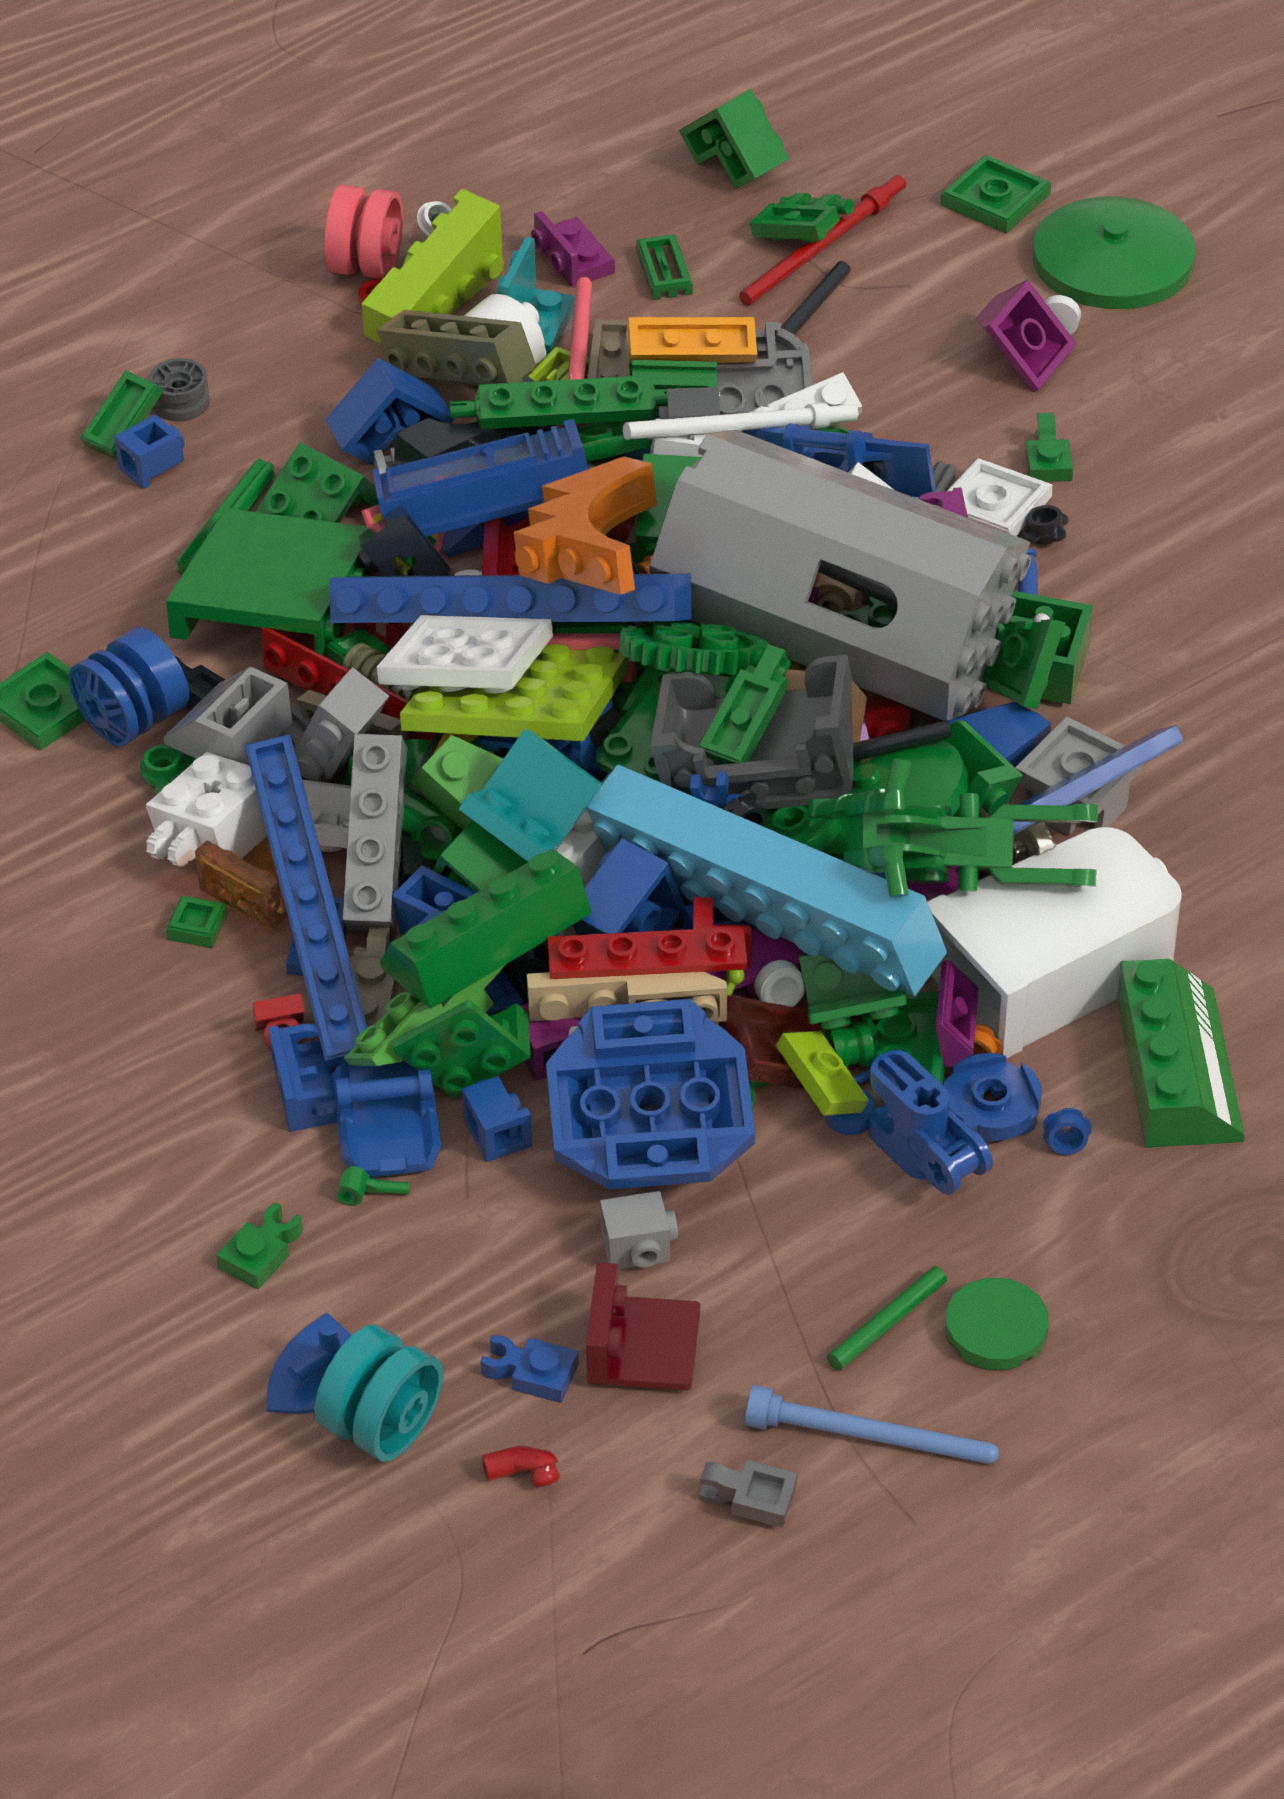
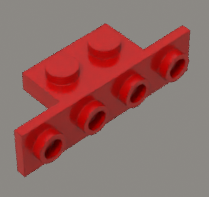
[548,927,747,979]

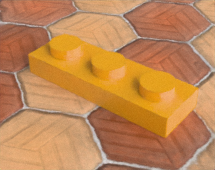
[627,317,757,363]

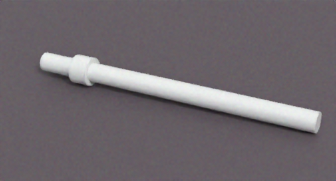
[623,403,858,440]

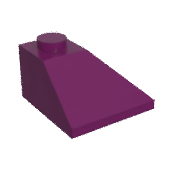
[976,279,1077,392]

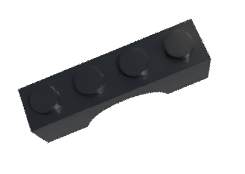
[394,375,556,466]

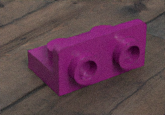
[531,211,615,288]

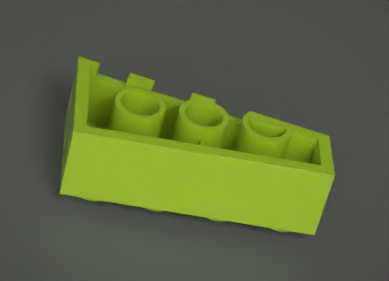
[361,189,504,344]

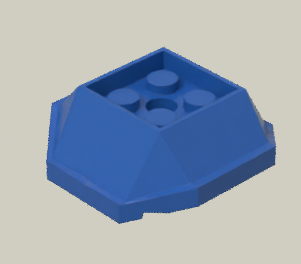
[546,999,755,1190]

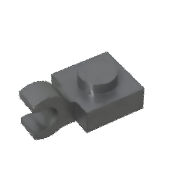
[699,1459,798,1528]

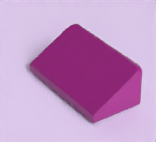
[936,959,979,1068]

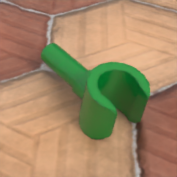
[336,1166,410,1206]

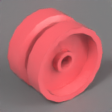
[324,184,403,279]

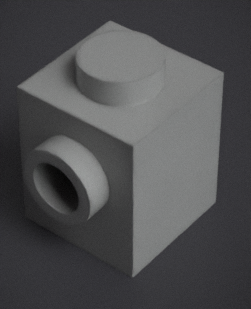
[600,1191,678,1270]

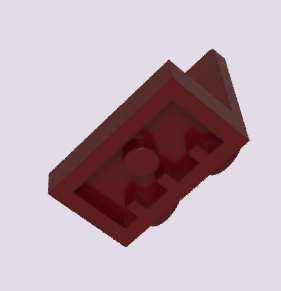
[586,1262,701,1391]

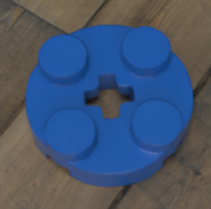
[943,1053,1042,1141]

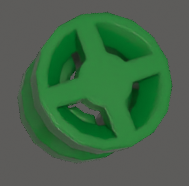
[824,1019,875,1068]

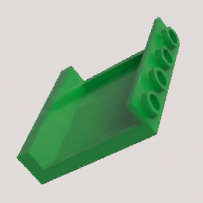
[166,508,372,656]

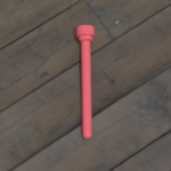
[557,277,592,428]

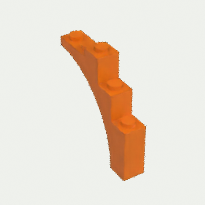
[514,457,657,595]

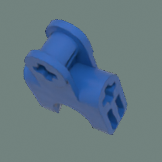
[868,1050,993,1195]

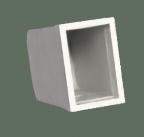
[927,827,1182,1058]

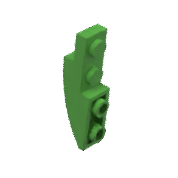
[344,964,506,1066]

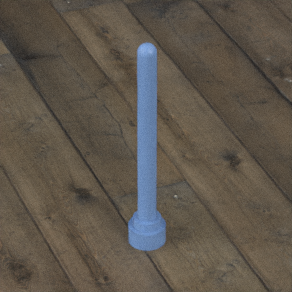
[745,1384,999,1464]

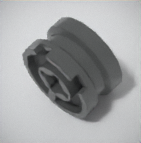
[149,358,210,421]

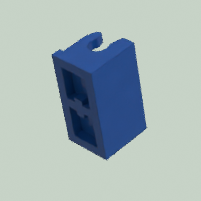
[268,1024,338,1132]

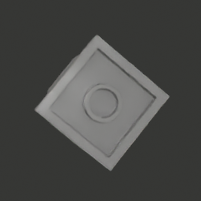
[1015,716,1143,836]

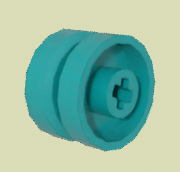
[314,1324,444,1462]

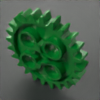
[619,621,770,677]

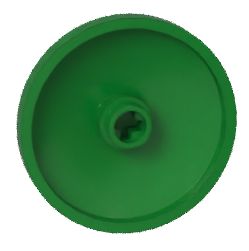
[1033,196,1195,309]
[822,740,969,860]

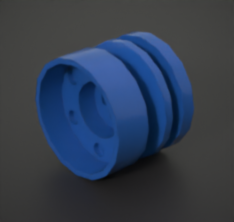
[68,626,190,747]

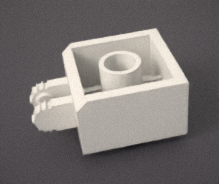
[146,752,267,867]

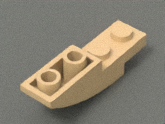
[527,972,727,1022]

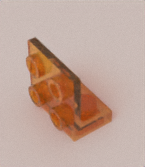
[195,836,330,931]

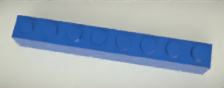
[330,573,692,623]

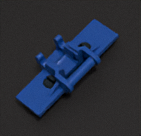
[741,423,936,497]

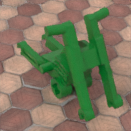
[808,759,1098,897]

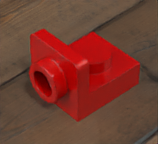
[864,695,910,739]

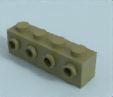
[376,310,537,386]

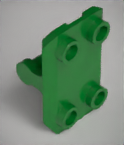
[596,670,728,783]

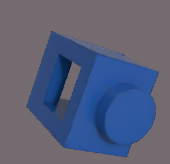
[114,414,185,489]
[462,1076,532,1162]

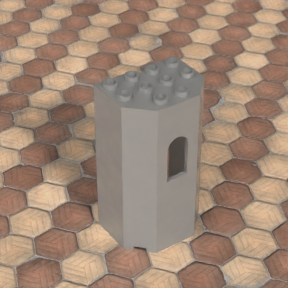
[650,430,1031,721]

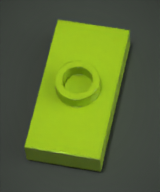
[776,1031,869,1116]

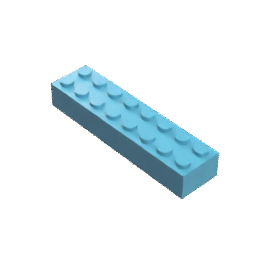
[586,765,947,997]

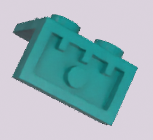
[496,237,575,357]
[459,730,601,862]

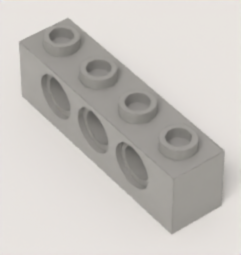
[343,734,407,933]

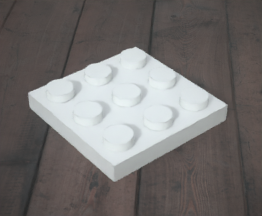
[377,615,553,693]

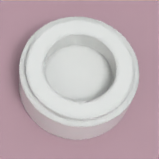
[1045,295,1081,335]
[754,960,805,1011]

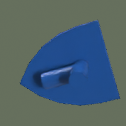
[266,1313,352,1414]

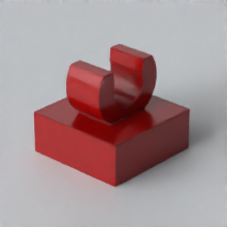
[252,993,305,1049]

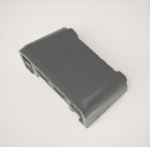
[650,654,853,809]

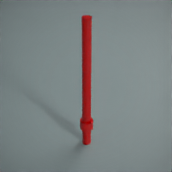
[739,175,906,306]

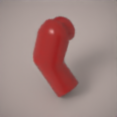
[481,1445,560,1488]

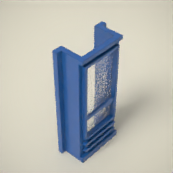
[372,419,588,536]

